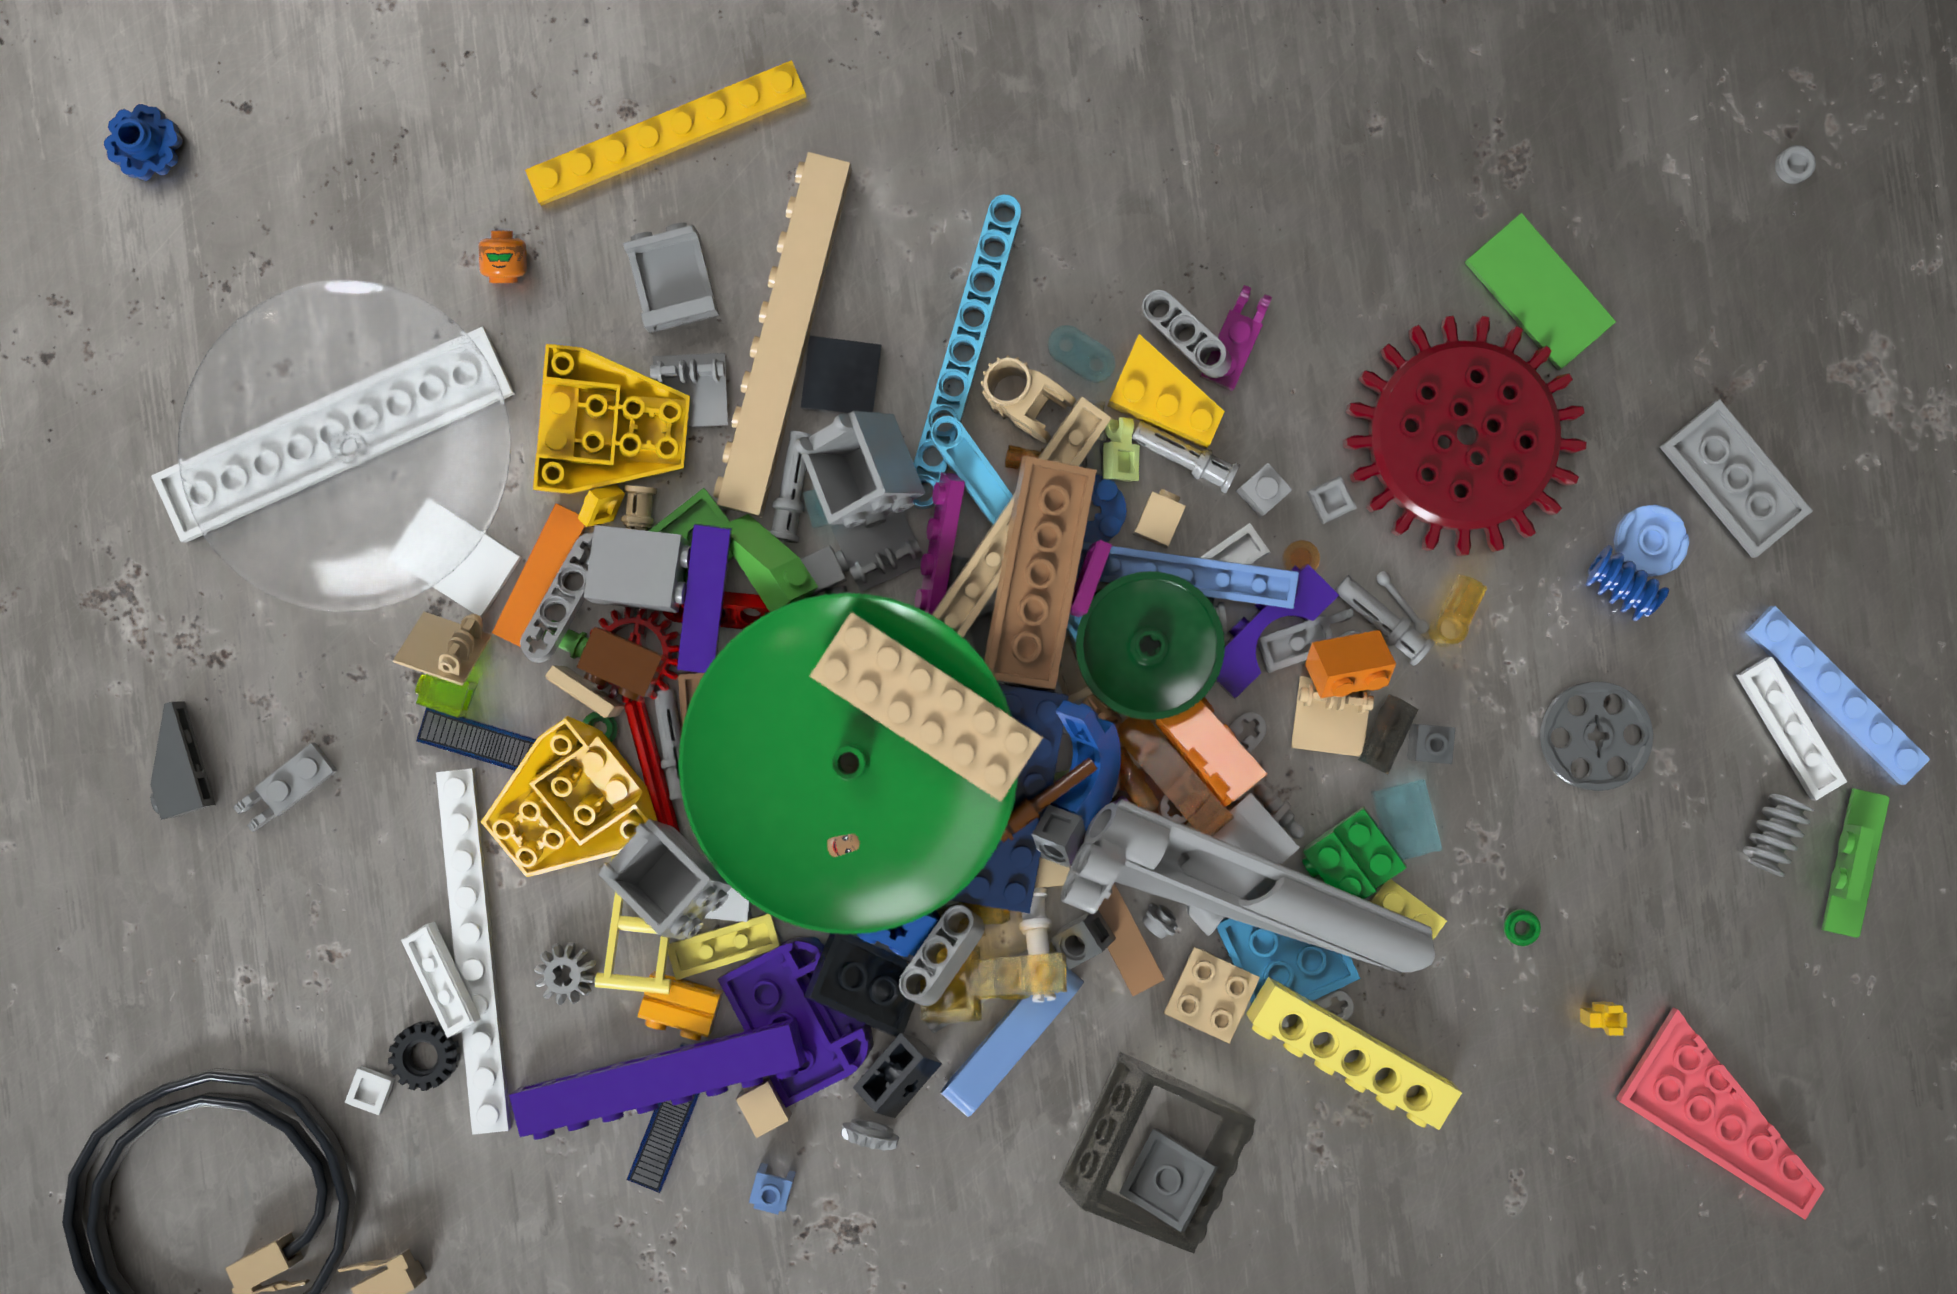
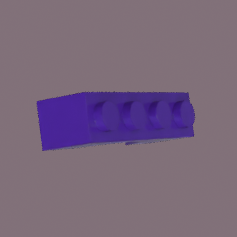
[1216,564,1339,699]

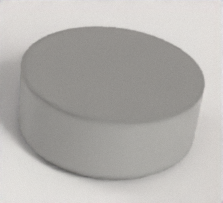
[1775,145,1816,184]

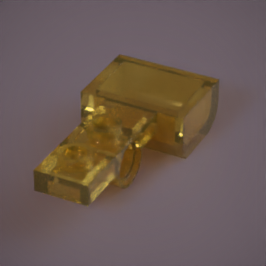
[920,945,1067,1024]

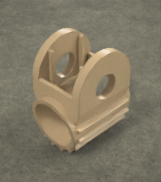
[981,355,1076,444]

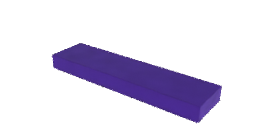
[677,523,732,673]

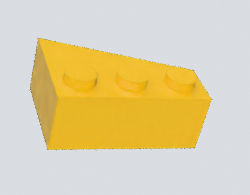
[1107,334,1225,449]

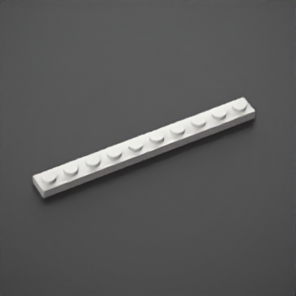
[436,768,512,1135]

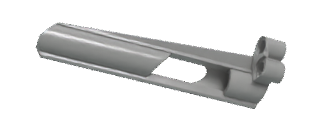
[1061,799,1435,973]

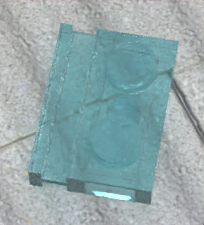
[1371,779,1442,860]

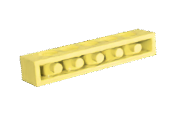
[1246,976,1462,1130]

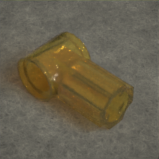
[1428,574,1487,648]

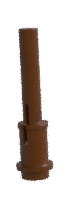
[1001,758,1098,842]

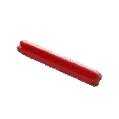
[624,700,680,833]

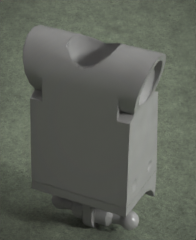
[1178,784,1305,936]

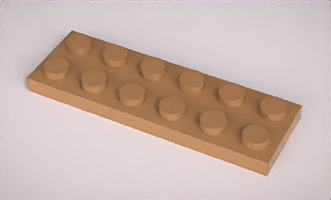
[984,456,1097,690]

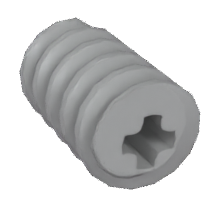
[1743,794,1815,877]

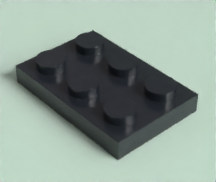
[804,933,925,1038]

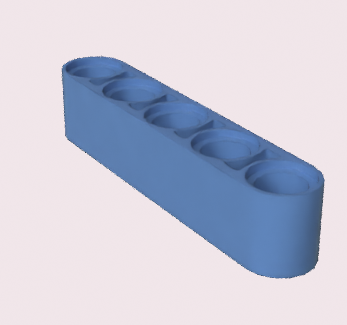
[940,958,1084,1117]

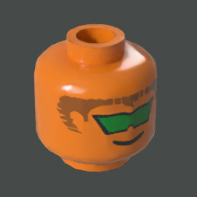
[478,230,527,283]

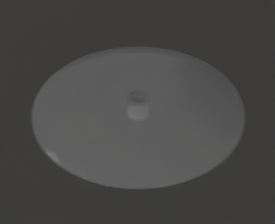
[178,280,511,612]

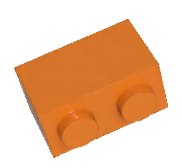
[1305,630,1396,699]

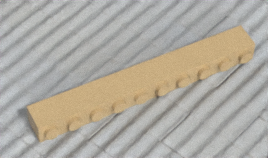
[713,152,852,518]

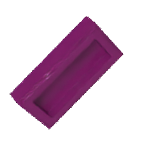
[1070,540,1112,617]

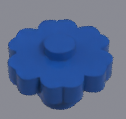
[104,104,182,181]

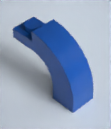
[1050,700,1121,830]

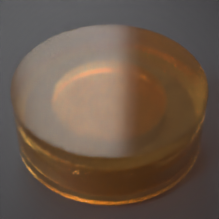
[1282,540,1320,570]

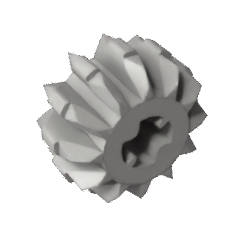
[534,942,596,1005]

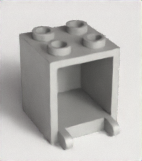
[794,411,925,528]
[599,819,732,940]

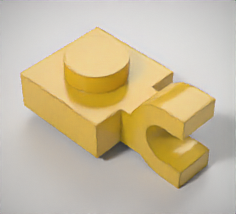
[1580,1002,1627,1036]

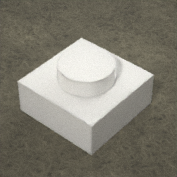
[345,1066,395,1115]

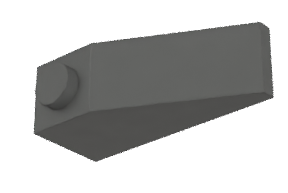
[150,701,216,820]

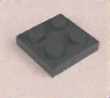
[1119,1129,1219,1232]

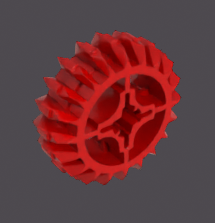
[590,607,680,703]

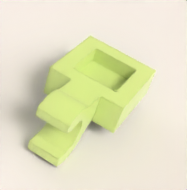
[1103,417,1140,482]

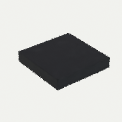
[801,336,882,414]

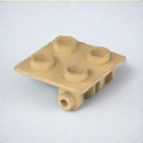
[393,612,492,686]
[1291,676,1374,757]
[1164,947,1260,1044]

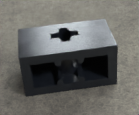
[853,1033,942,1118]

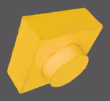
[578,484,625,527]

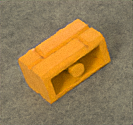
[638,971,723,1041]

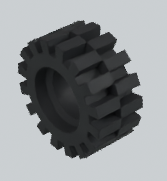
[388,1021,461,1091]

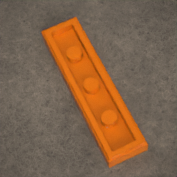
[492,503,587,647]

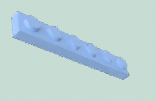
[1745,606,1930,785]

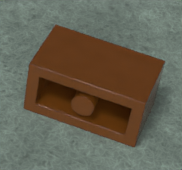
[576,627,667,701]

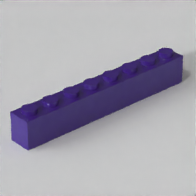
[509,1018,807,1140]

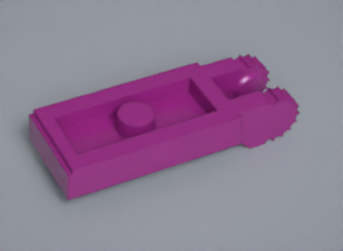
[1200,285,1272,392]

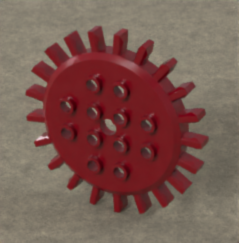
[1343,316,1587,556]

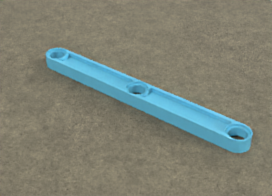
[930,416,1082,642]

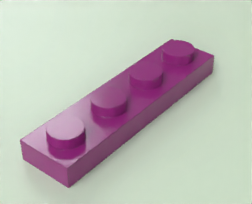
[915,472,965,615]

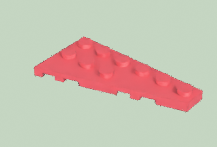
[1616,1007,1824,1220]

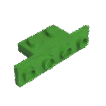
[1821,788,1890,938]

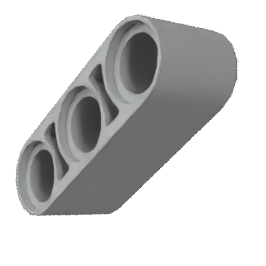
[1142,290,1232,378]
[899,905,984,1006]

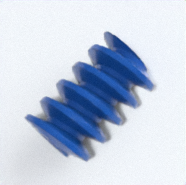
[1585,545,1669,622]

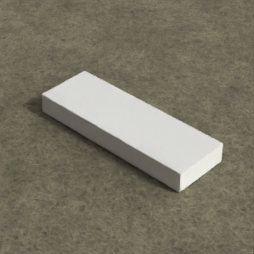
[401,922,481,1038]

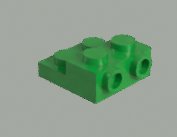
[1302,806,1407,899]

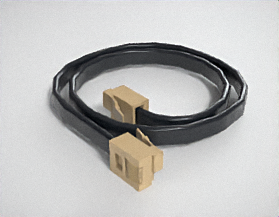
[62,1068,427,1294]

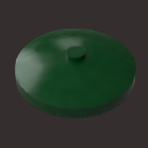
[1076,571,1225,720]

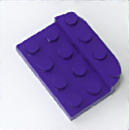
[717,937,874,1108]

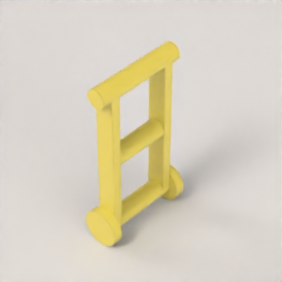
[595,854,671,994]

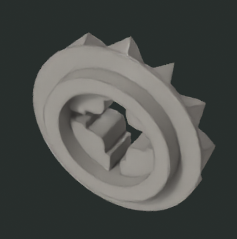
[841,1119,899,1151]

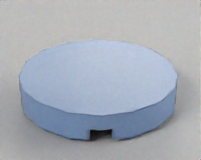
[1613,504,1689,577]

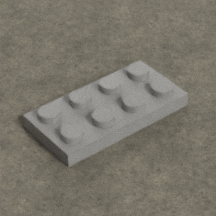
[1660,399,1813,558]

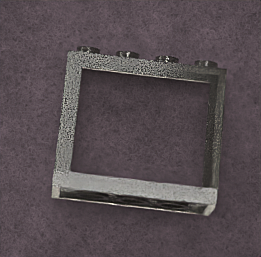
[1059,1052,1256,1254]

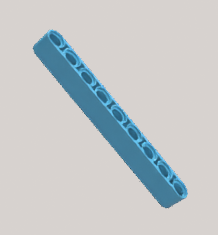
[913,194,1021,510]

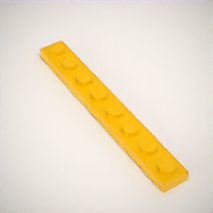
[525,60,807,206]

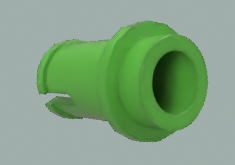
[542,620,589,659]

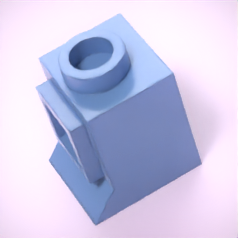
[749,1163,796,1215]

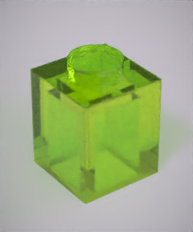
[415,674,477,717]

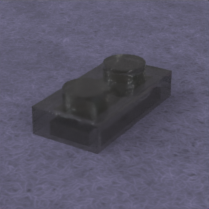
[1358,694,1419,775]

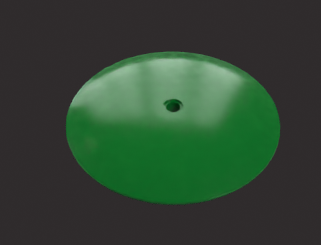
[679,593,1018,934]

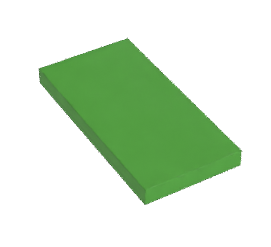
[1464,213,1616,371]

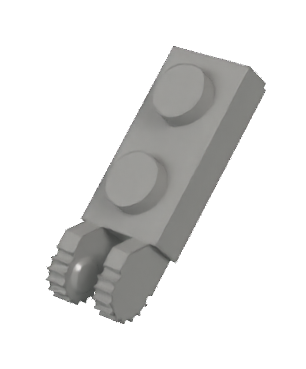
[1257,608,1361,673]
[233,743,337,832]

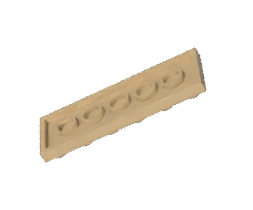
[810,612,1043,802]

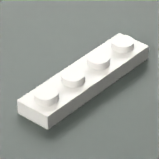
[1736,657,1847,800]

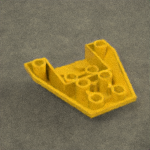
[533,344,690,494]
[481,716,658,877]

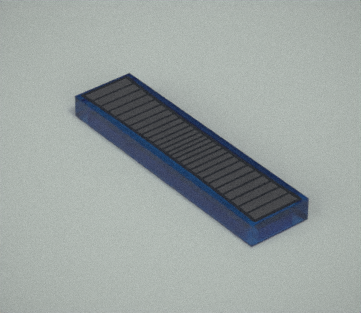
[416,706,537,771]
[626,1042,701,1193]

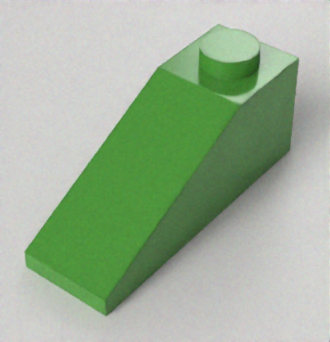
[719,514,818,612]

